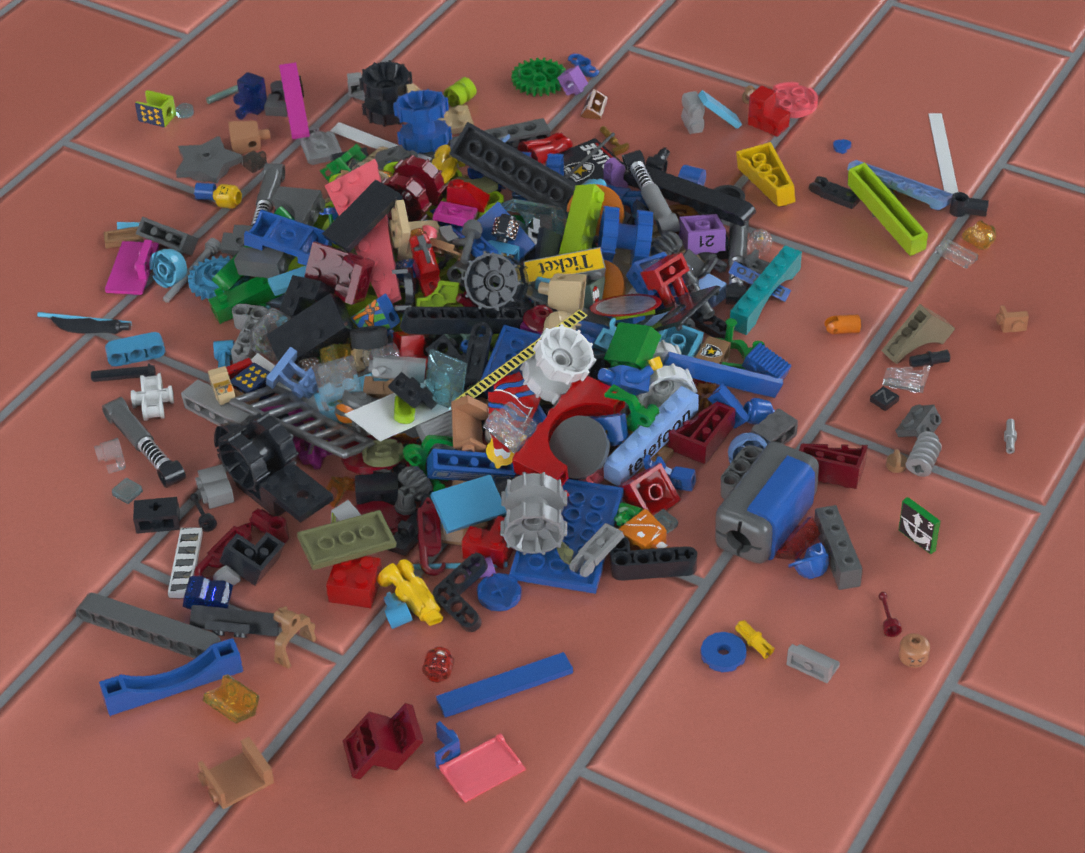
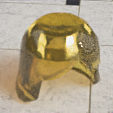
[961,220,997,250]

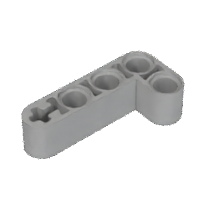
[231,304,270,364]

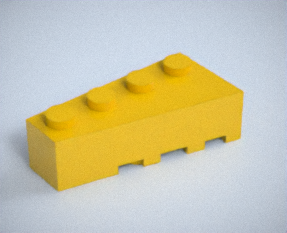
[736,142,795,207]

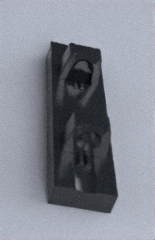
[388,490,434,556]

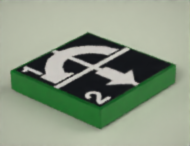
[898,497,941,554]

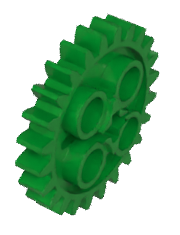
[511,57,566,97]

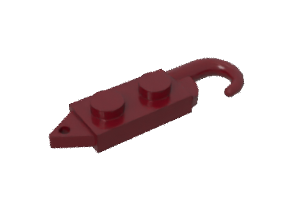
[417,497,446,576]
[194,522,253,583]

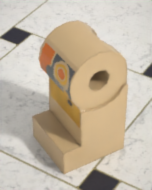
[208,366,235,406]

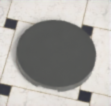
[549,416,610,480]

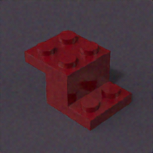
[342,703,424,780]

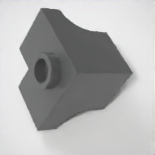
[220,225,253,257]

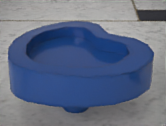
[833,139,851,154]

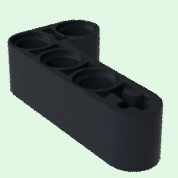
[609,536,698,581]

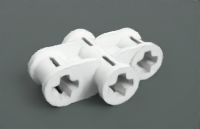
[131,373,174,421]

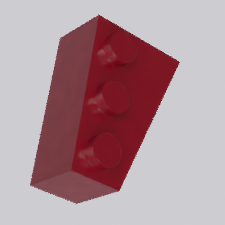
[798,443,868,489]

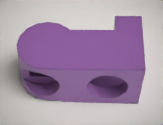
[603,157,628,188]

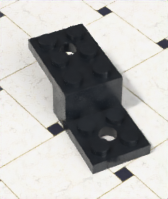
[236,462,334,523]

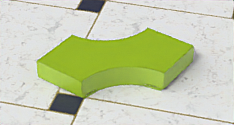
[416,280,459,307]

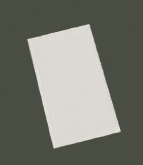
[345,378,458,441]

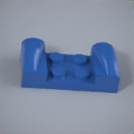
[244,210,332,266]

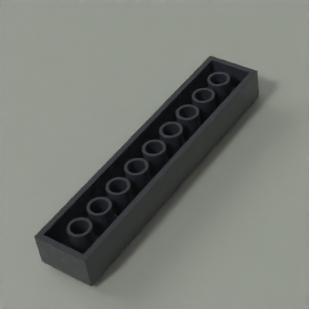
[449,121,632,224]

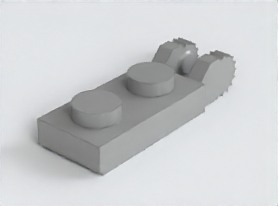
[569,523,624,578]

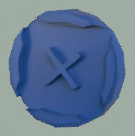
[477,573,522,612]

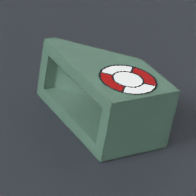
[583,276,605,310]

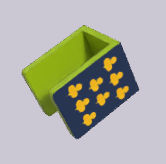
[135,90,176,127]

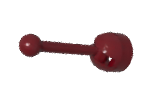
[879,592,902,637]

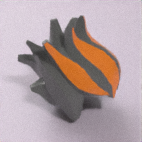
[335,390,379,434]

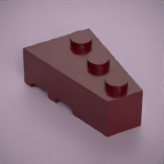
[668,401,736,464]

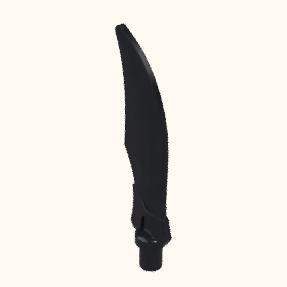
[51,316,131,334]

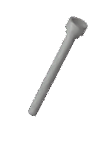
[163,238,221,303]

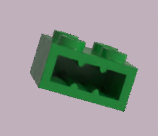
[604,322,662,370]

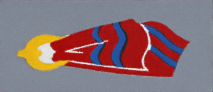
[486,371,541,469]

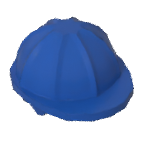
[788,543,830,579]

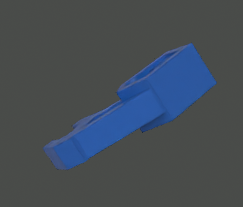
[643,455,696,491]

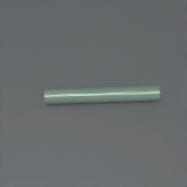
[206,79,254,104]

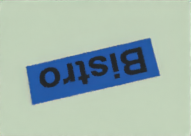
[728,262,791,302]

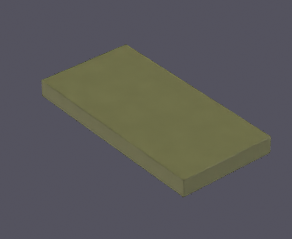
[297,510,396,570]

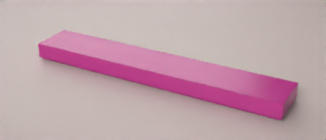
[279,62,310,139]

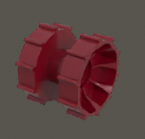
[381,154,447,222]

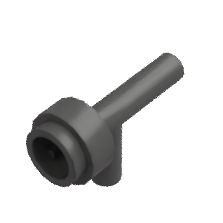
[452,219,483,264]

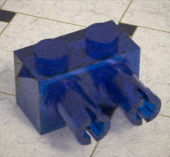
[233,72,267,120]

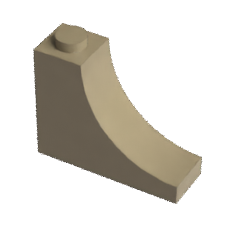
[881,304,955,364]

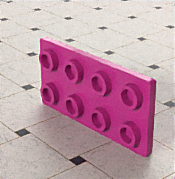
[105,240,159,295]

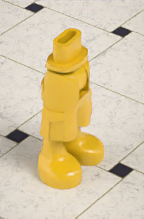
[431,144,466,184]
[377,559,443,626]

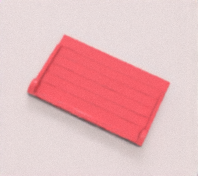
[439,733,526,803]

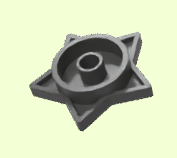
[176,136,243,183]

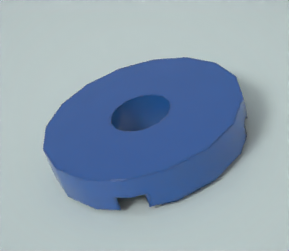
[701,632,747,672]

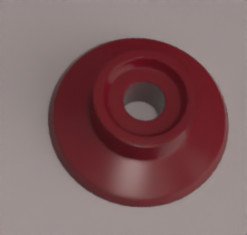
[523,305,553,333]

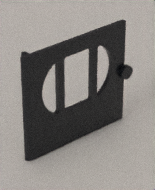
[615,285,721,332]

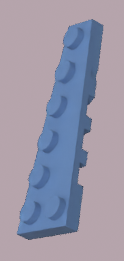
[847,160,953,210]

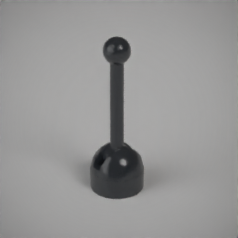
[190,493,217,532]

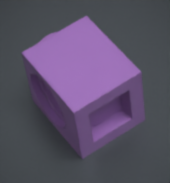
[557,66,588,96]

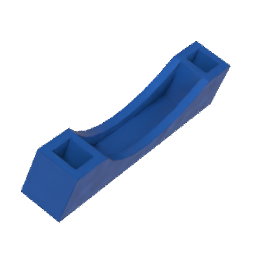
[99,638,243,716]

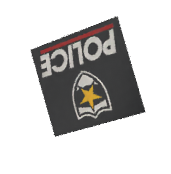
[546,138,626,185]

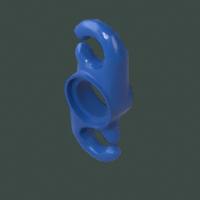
[568,53,599,77]

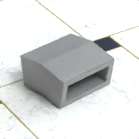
[439,225,459,260]

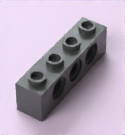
[813,505,863,590]

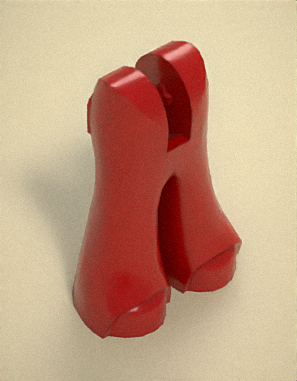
[518,132,573,165]

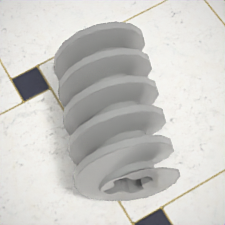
[905,431,942,477]

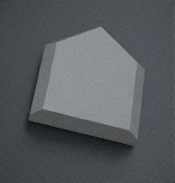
[300,127,342,165]

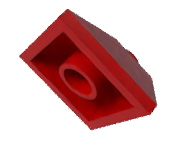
[447,179,490,213]
[618,463,681,518]

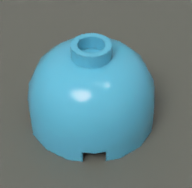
[149,249,187,288]

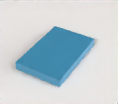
[430,474,506,534]

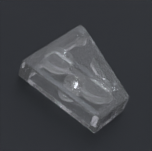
[882,366,930,393]

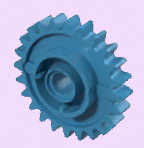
[188,255,250,302]

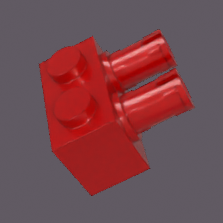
[640,253,690,306]

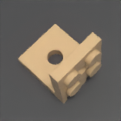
[389,200,443,260]

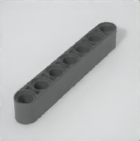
[75,592,221,659]

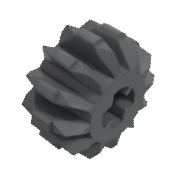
[650,231,682,256]
[398,465,432,502]

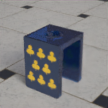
[230,362,275,402]

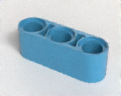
[105,332,165,367]

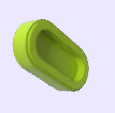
[394,396,415,424]

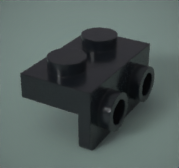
[388,372,437,410]

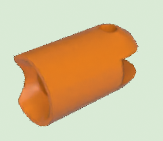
[824,314,861,334]

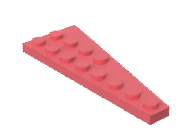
[325,159,402,304]

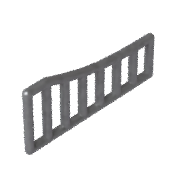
[229,385,375,459]

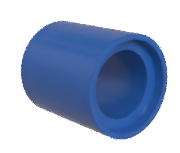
[194,183,216,200]

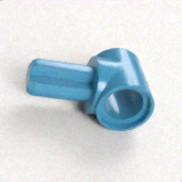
[213,340,235,368]
[384,592,413,629]

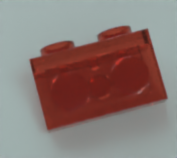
[776,517,820,560]

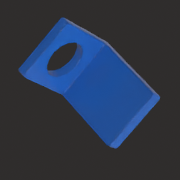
[435,721,461,769]

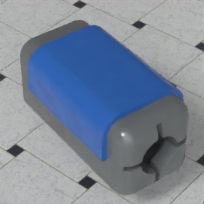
[715,441,819,564]

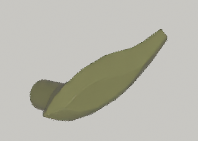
[556,541,574,565]

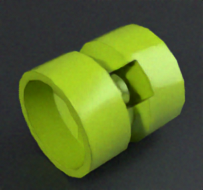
[444,77,477,107]

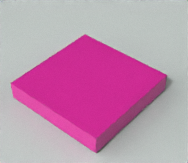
[433,201,478,226]

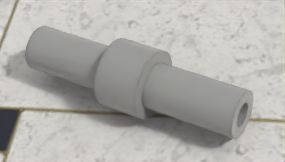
[1004,419,1017,454]

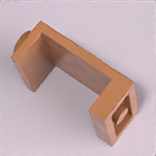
[451,395,489,453]
[197,737,274,809]

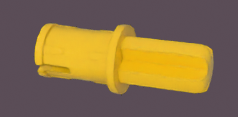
[735,620,775,659]

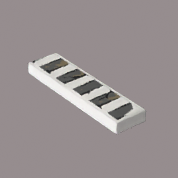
[168,528,203,598]

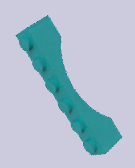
[730,245,802,335]

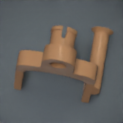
[273,606,316,669]

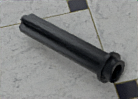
[91,363,156,382]

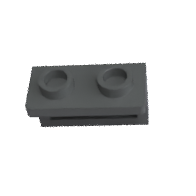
[895,405,942,438]

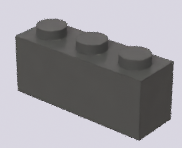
[136,217,199,256]

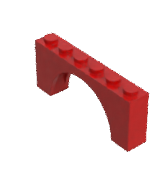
[512,376,625,486]

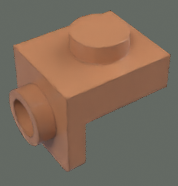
[996,305,1029,333]

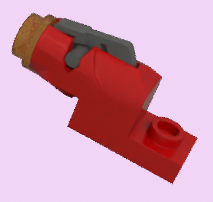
[409,228,441,297]

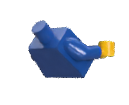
[598,357,663,396]

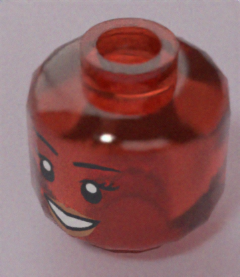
[422,647,454,683]

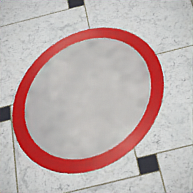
[590,294,662,317]

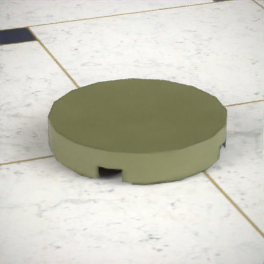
[362,439,404,467]

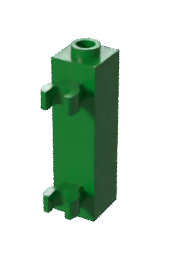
[208,277,283,324]

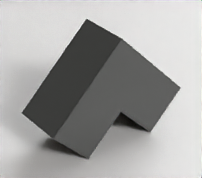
[264,94,288,117]

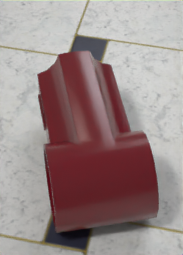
[249,508,289,543]

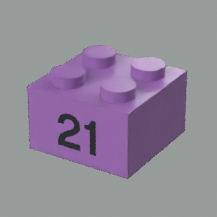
[679,214,726,255]

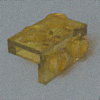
[203,674,259,723]

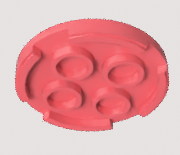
[772,82,818,118]

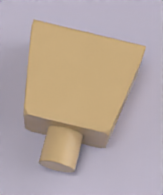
[538,273,587,315]

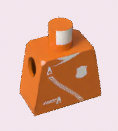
[619,509,670,550]

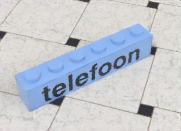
[603,386,698,486]

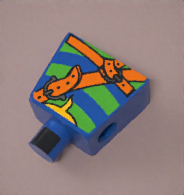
[351,293,400,345]

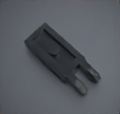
[809,176,860,209]

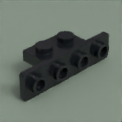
[189,605,279,638]

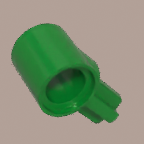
[614,502,643,526]

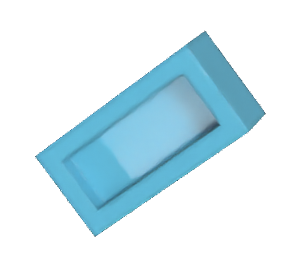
[117,222,140,230]

